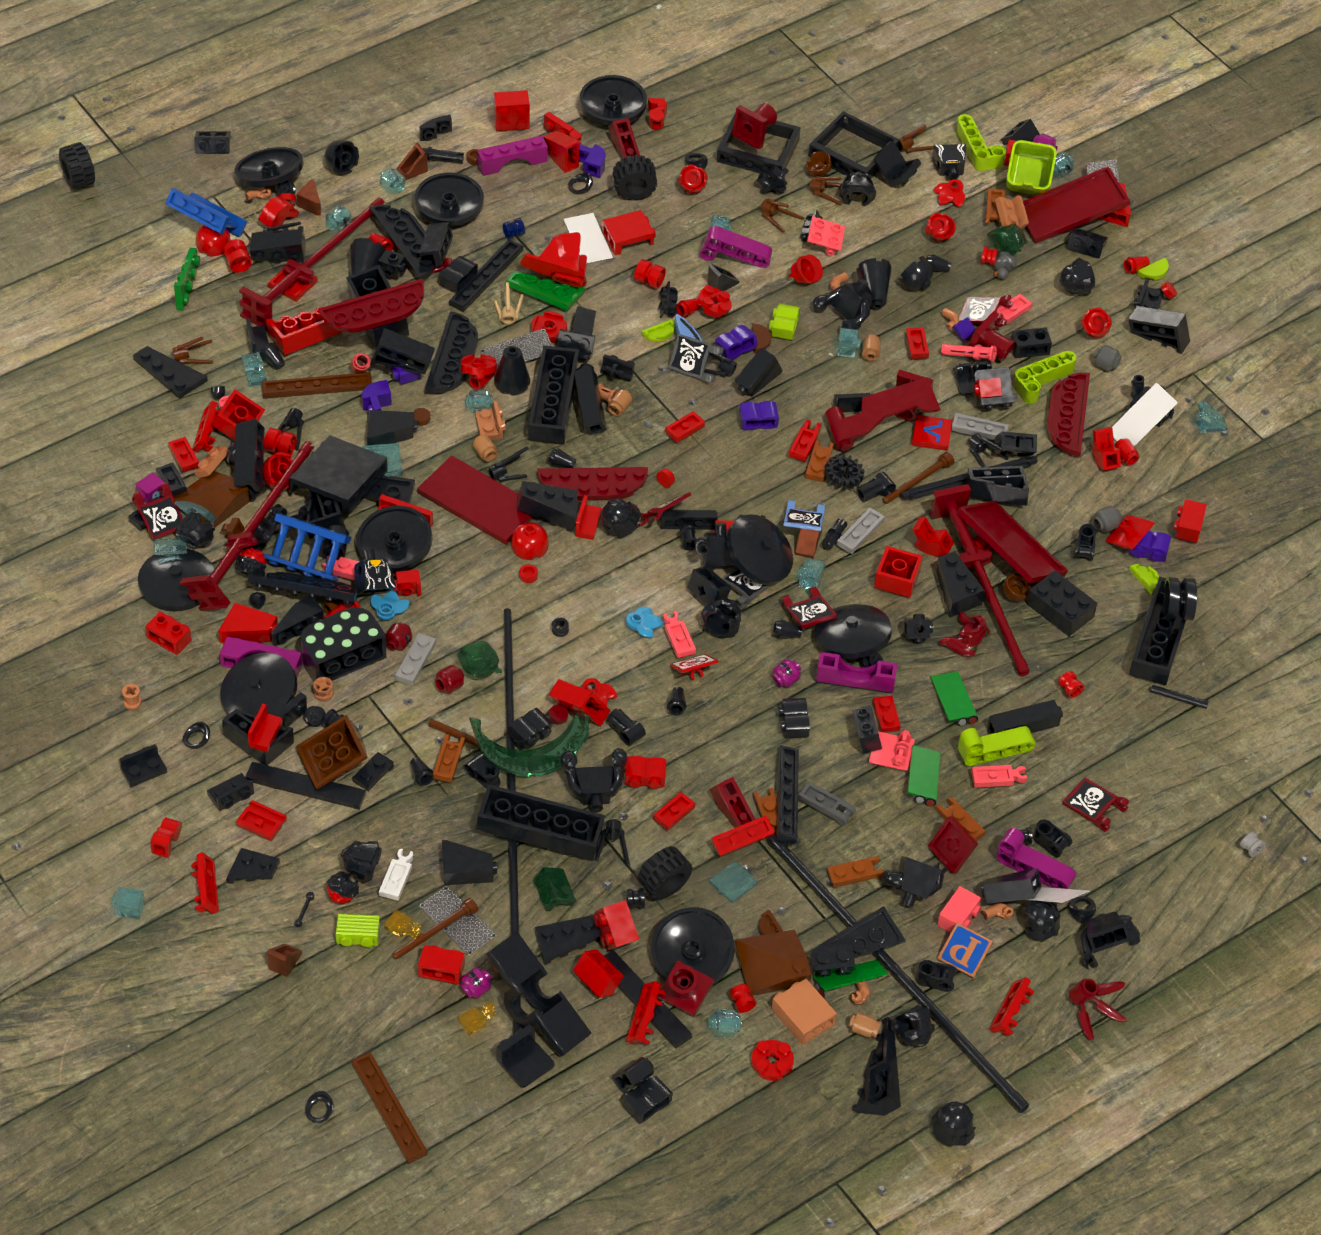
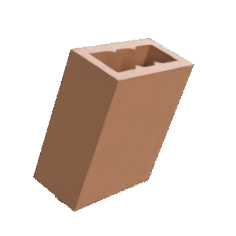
[772,979,837,1045]

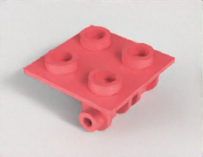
[807,216,845,256]
[869,730,915,771]

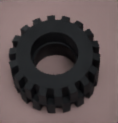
[59,142,95,190]
[612,155,657,201]
[637,846,693,900]

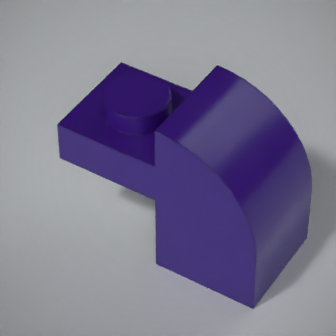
[579,144,606,178]
[362,380,392,416]

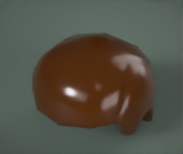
[806,151,832,177]
[1003,574,1031,602]

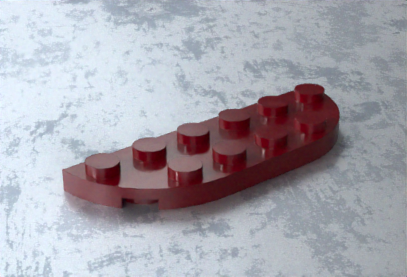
[318,279,425,333]
[1047,373,1090,457]
[537,467,648,501]

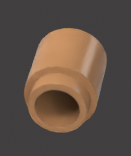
[862,334,881,361]
[607,390,632,416]
[473,435,498,462]
[849,1012,881,1038]

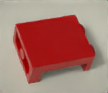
[602,210,656,255]

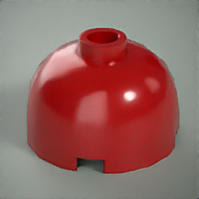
[196,225,231,257]
[263,452,293,490]
[511,522,549,560]

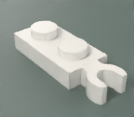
[379,849,413,901]

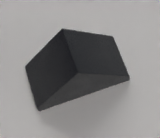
[708,264,740,291]

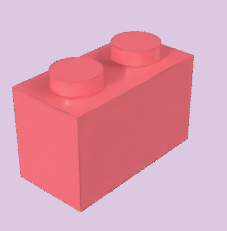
[937,886,982,933]

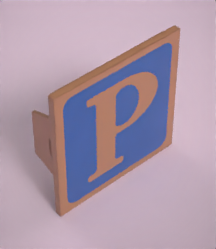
[937,922,993,978]

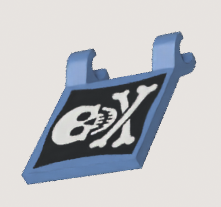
[783,500,825,531]

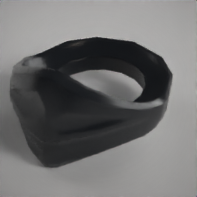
[685,153,708,170]
[568,172,593,194]
[183,722,210,749]
[1069,896,1096,924]
[305,1091,334,1123]

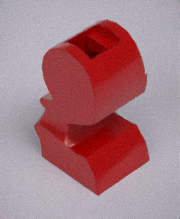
[648,98,667,130]
[150,817,182,859]

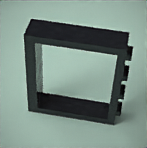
[808,111,900,179]
[717,114,801,176]

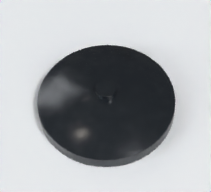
[579,75,647,126]
[235,147,304,187]
[415,172,484,226]
[357,506,433,573]
[726,514,793,585]
[138,548,214,612]
[814,604,892,659]
[220,652,297,715]
[651,907,735,987]

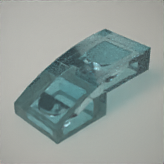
[241,352,267,387]
[174,501,217,523]

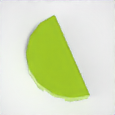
[1137,258,1169,281]
[641,319,675,342]
[1129,564,1159,595]

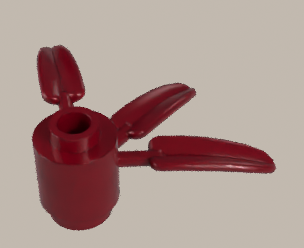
[1069,979,1127,1040]

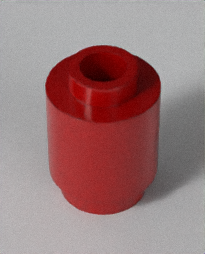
[350,353,371,373]
[1115,438,1139,466]

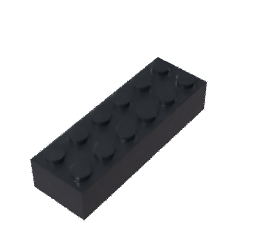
[528,345,579,444]
[1129,576,1186,685]
[476,784,605,861]

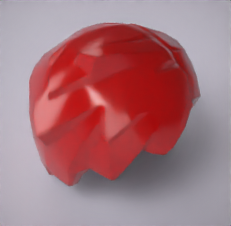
[677,164,708,193]
[925,213,956,242]
[1082,307,1112,338]

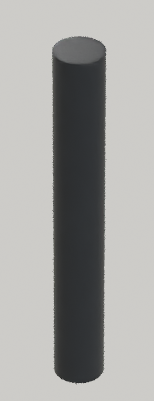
[1150,685,1209,709]

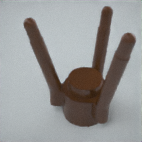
[898,125,934,154]
[810,176,842,205]
[760,198,804,232]
[172,337,213,364]

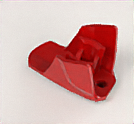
[520,232,587,287]

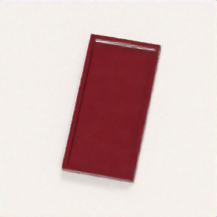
[1023,166,1130,244]
[417,455,534,545]
[956,501,1068,584]

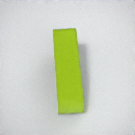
[956,114,1006,171]
[1013,351,1077,404]
[958,726,1036,766]

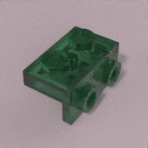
[534,867,576,912]

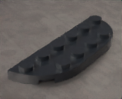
[369,205,436,280]
[425,311,478,394]
[248,572,358,604]

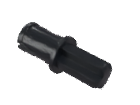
[822,518,848,549]

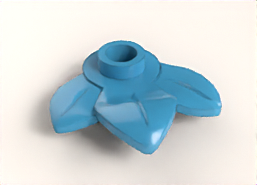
[371,590,409,620]
[626,607,663,638]

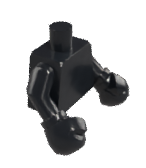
[813,279,872,339]
[560,748,628,812]

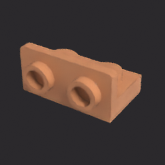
[995,195,1029,233]
[475,401,506,440]

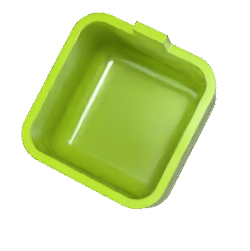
[1006,140,1057,195]

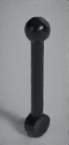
[294,892,314,927]

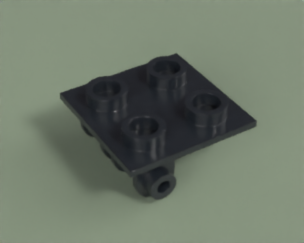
[953,360,992,395]
[243,512,281,551]

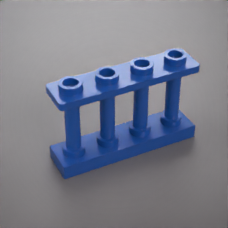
[165,188,247,237]
[264,513,351,580]

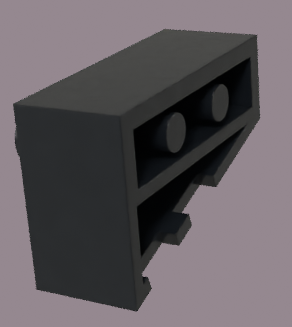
[370,328,435,374]
[517,481,577,533]
[936,551,985,618]
[222,709,294,765]

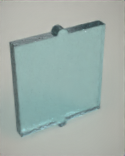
[154,538,187,555]
[709,861,758,903]

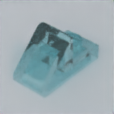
[1196,400,1228,433]

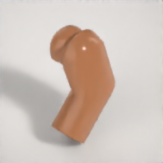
[245,187,271,201]
[830,272,849,290]
[942,308,959,331]
[982,903,1014,920]
[851,980,870,1005]

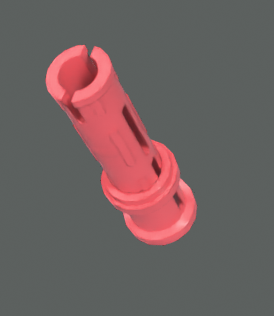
[941,344,997,362]

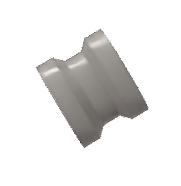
[1240,832,1266,857]

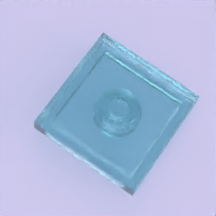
[362,443,402,476]

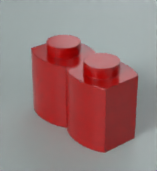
[625,756,666,789]

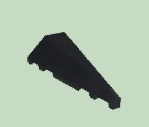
[852,1017,901,1116]

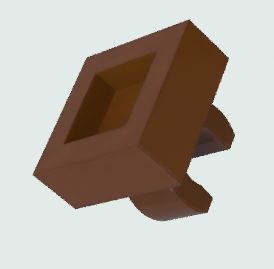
[221,518,245,538]

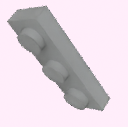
[951,413,1009,440]
[837,507,885,554]
[395,633,436,686]

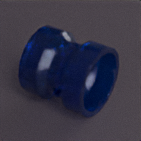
[502,218,525,239]

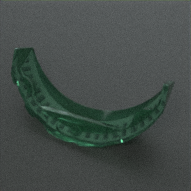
[469,713,589,777]

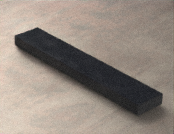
[449,239,523,312]
[776,745,799,844]
[245,762,366,810]
[604,950,692,1049]

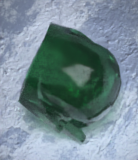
[987,223,1028,256]
[457,641,502,679]

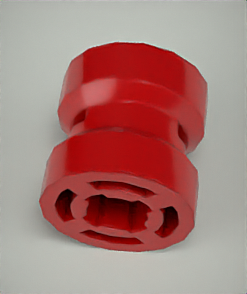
[1058,671,1085,698]
[729,984,757,1013]

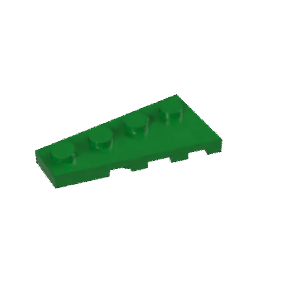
[174,248,200,311]
[506,271,585,311]

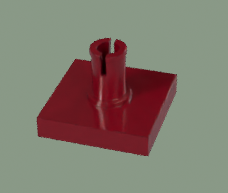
[928,816,978,874]

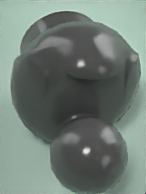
[994,252,1016,280]

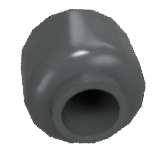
[1093,345,1121,371]
[1093,506,1122,533]

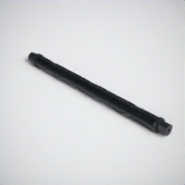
[900,456,1038,500]

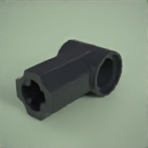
[857,472,896,501]
[607,708,646,746]

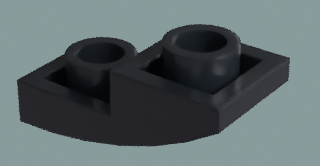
[419,115,452,141]

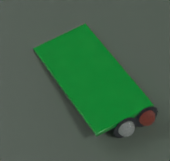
[930,671,978,726]
[907,745,941,807]
[813,960,888,998]

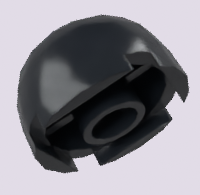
[324,139,359,175]
[898,256,933,291]

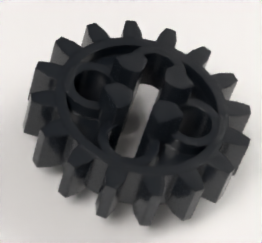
[824,454,865,490]

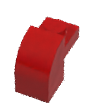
[258,196,299,227]
[1092,427,1121,470]
[913,517,954,556]

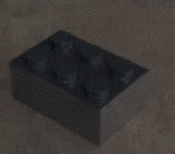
[1027,570,1097,637]

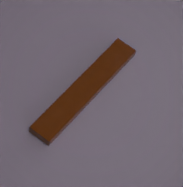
[262,372,372,399]
[351,1052,428,1164]

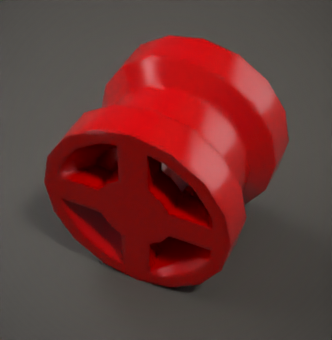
[981,246,998,266]

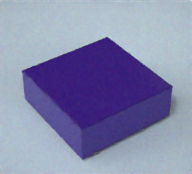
[952,317,976,341]

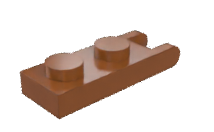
[985,188,1005,226]
[805,439,834,482]
[433,734,466,783]
[753,788,777,838]
[935,797,985,841]
[827,856,884,888]

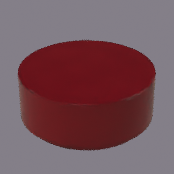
[549,705,568,724]

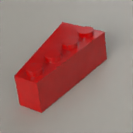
[266,307,342,355]

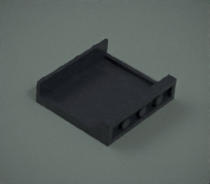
[289,435,388,514]

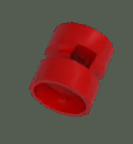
[223,239,252,273]
[634,259,666,289]
[264,427,297,455]

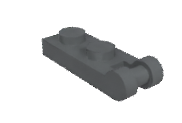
[798,782,856,826]

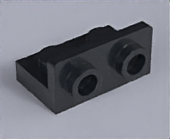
[195,131,231,154]
[1067,227,1108,258]
[1133,279,1164,309]
[557,329,595,361]
[119,744,167,788]
[207,773,254,811]
[811,944,856,977]

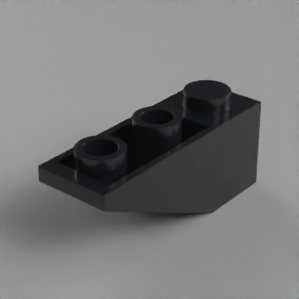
[271,596,324,646]

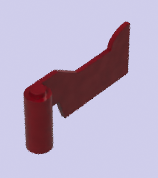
[825,377,941,451]

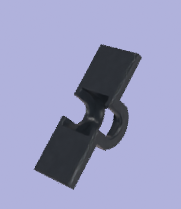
[486,931,592,1057]

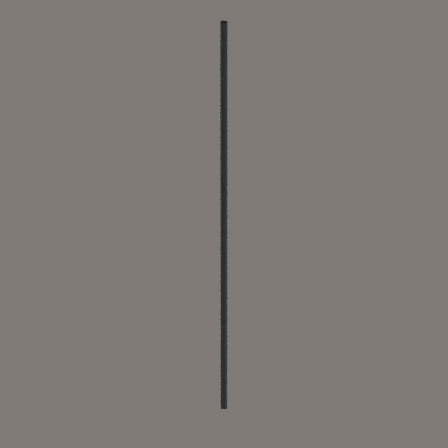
[504,608,521,1035]

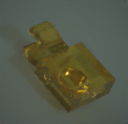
[384,910,422,938]
[458,1001,496,1036]

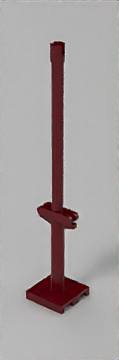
[239,197,385,331]
[179,441,314,611]
[929,484,1030,677]

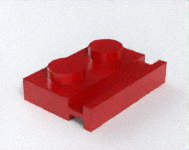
[236,800,287,841]

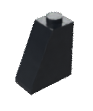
[735,348,783,397]
[367,410,418,450]
[442,840,497,885]
[981,868,1042,904]

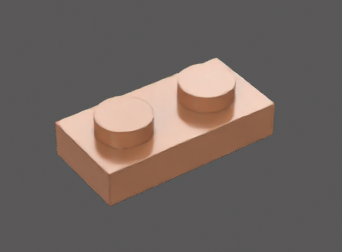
[194,446,228,478]

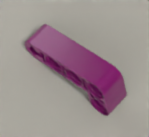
[700,226,772,268]
[997,828,1076,889]

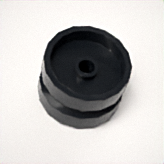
[1163,577,1197,620]

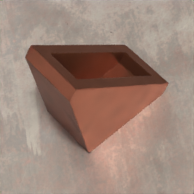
[396,143,428,180]
[297,179,321,216]
[795,528,822,559]
[267,943,303,977]

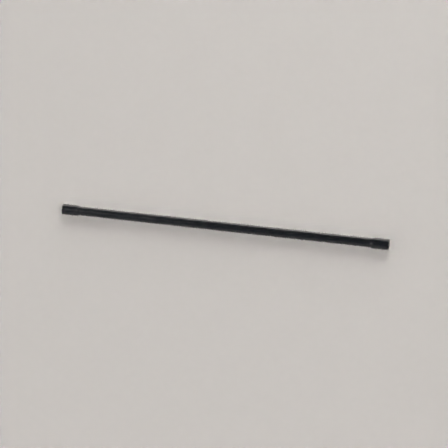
[768,833,1030,1113]

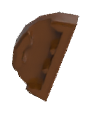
[752,323,771,353]
[758,910,783,935]

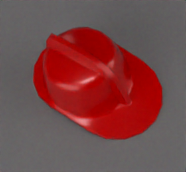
[788,254,823,284]

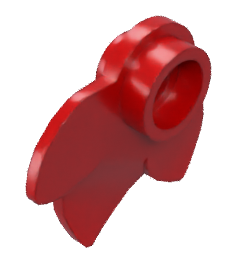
[933,179,965,208]
[582,678,617,706]

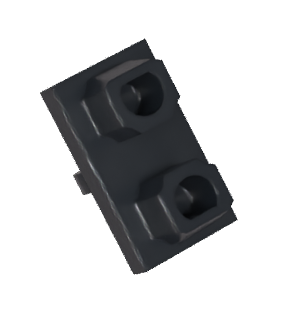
[757,165,789,194]
[600,354,635,382]

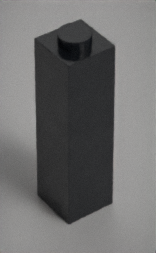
[574,366,607,435]
[987,700,1063,734]

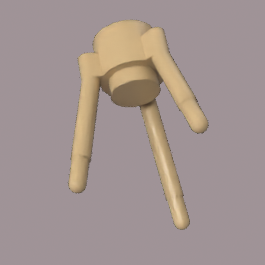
[494,282,524,325]

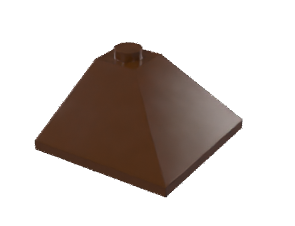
[173,471,249,527]
[296,715,368,789]
[734,929,812,996]

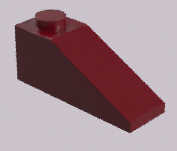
[609,118,641,159]
[709,777,756,828]

